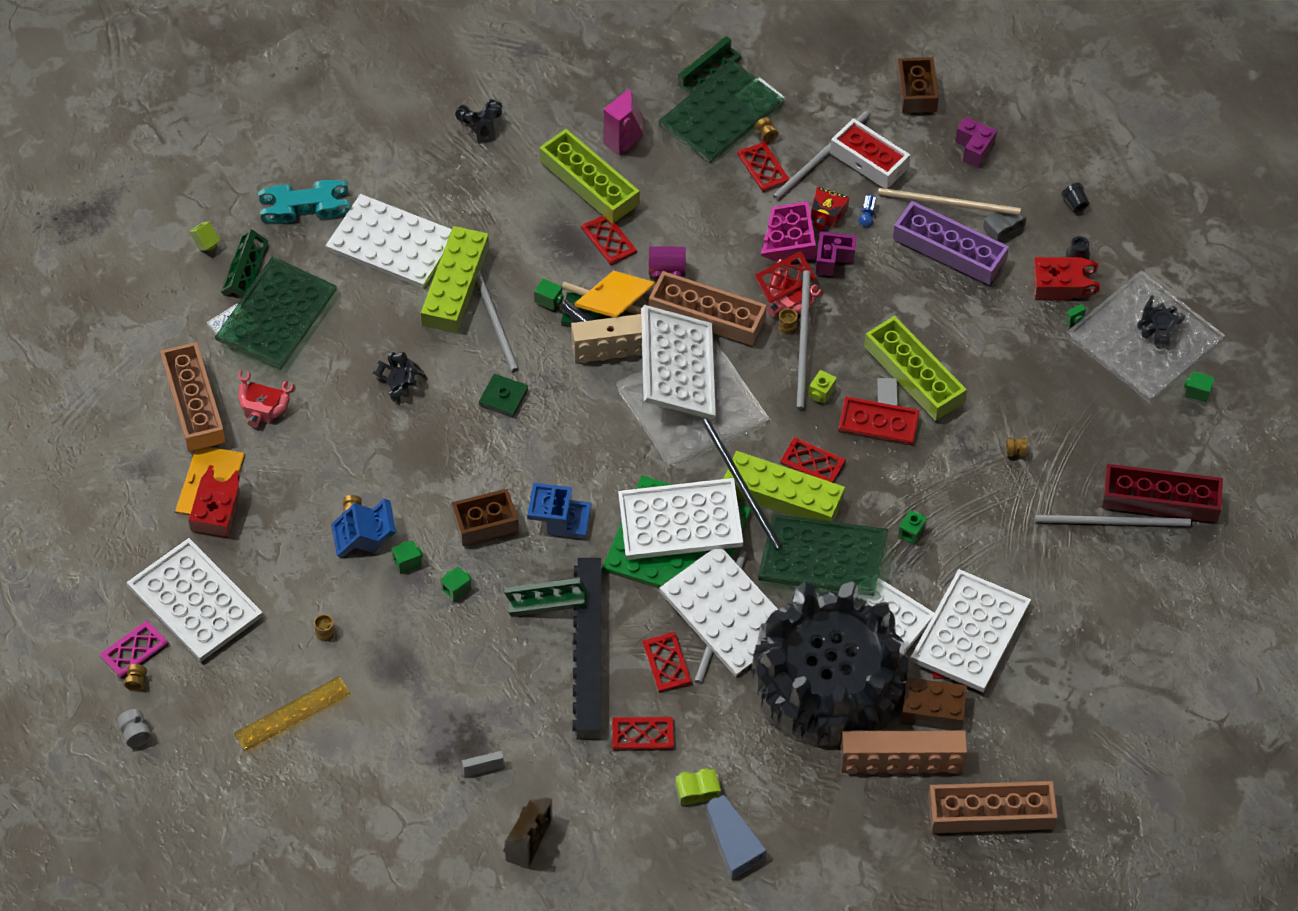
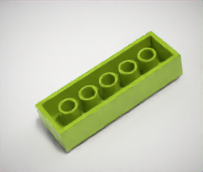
[539,129,640,224]
[421,226,489,334]
[864,316,967,421]
[723,451,845,530]

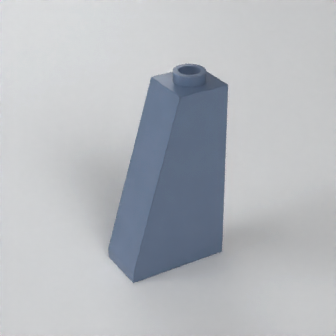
[706,795,766,880]

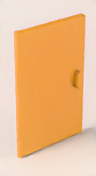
[575,271,655,318]
[175,447,245,515]

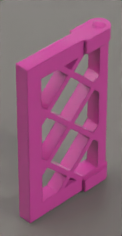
[99,620,169,678]

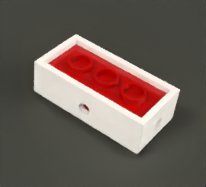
[830,118,910,189]

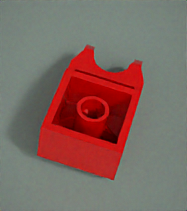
[1032,257,1100,300]
[189,465,240,538]

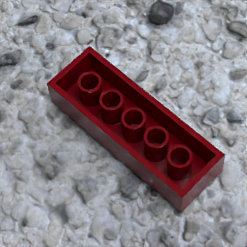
[1102,463,1223,523]

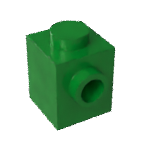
[534,278,564,311]
[1183,371,1215,403]
[898,510,927,545]
[392,540,423,574]
[440,566,472,602]

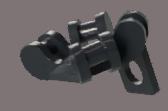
[455,99,502,143]
[1137,295,1185,347]
[372,352,427,402]

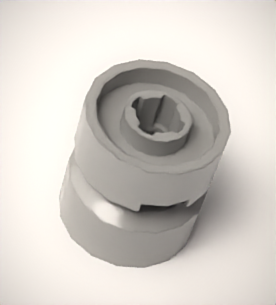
[117,709,151,748]

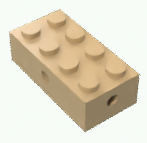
[571,314,642,363]

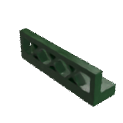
[678,36,741,97]
[220,229,268,300]
[504,578,587,617]

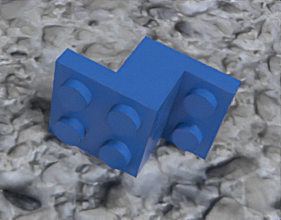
[527,483,591,539]
[331,499,396,558]

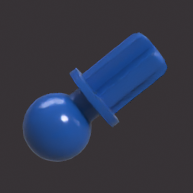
[858,195,876,228]

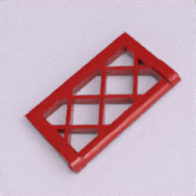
[737,141,790,192]
[581,216,637,265]
[754,251,816,304]
[780,437,846,483]
[642,632,692,693]
[612,717,674,750]

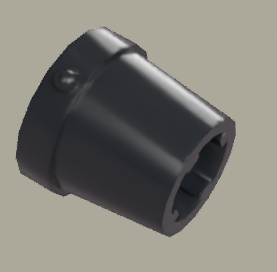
[1061,182,1090,212]
[1066,236,1090,260]

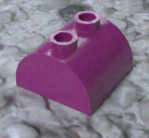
[648,246,686,280]

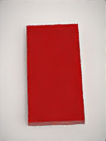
[838,396,920,446]

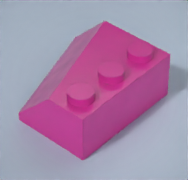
[603,89,644,155]
[761,201,817,262]

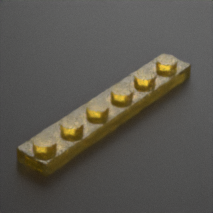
[234,676,349,752]

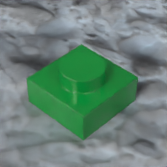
[1065,304,1086,327]

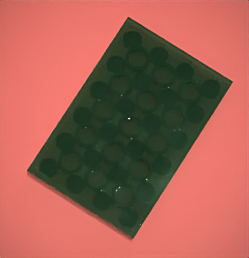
[658,60,784,163]
[215,256,337,370]
[758,514,888,596]

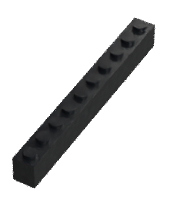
[572,558,601,740]

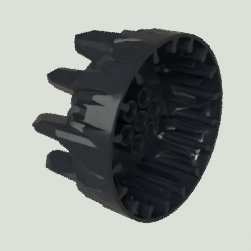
[751,581,909,748]

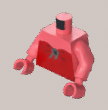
[767,259,823,317]
[238,370,296,428]

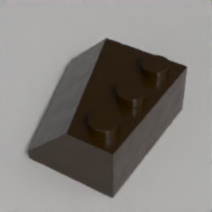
[503,797,553,869]

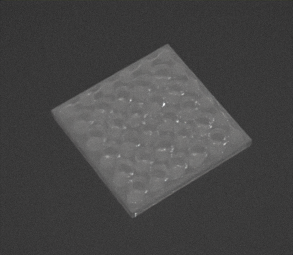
[1066,271,1225,403]
[615,338,770,469]

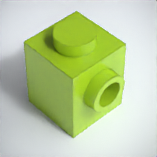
[188,222,221,251]
[808,370,837,404]

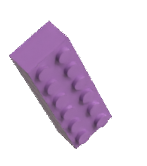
[893,201,1009,285]

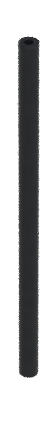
[702,418,782,550]

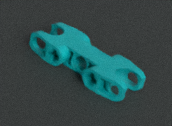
[258,180,351,224]

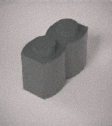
[983,204,1026,242]

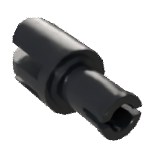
[560,300,595,323]

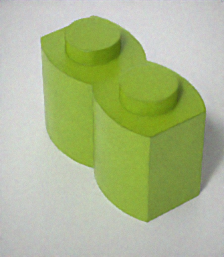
[675,768,721,805]

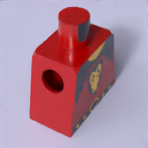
[811,186,850,230]

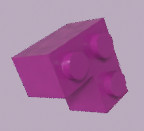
[955,117,997,168]
[815,232,857,276]

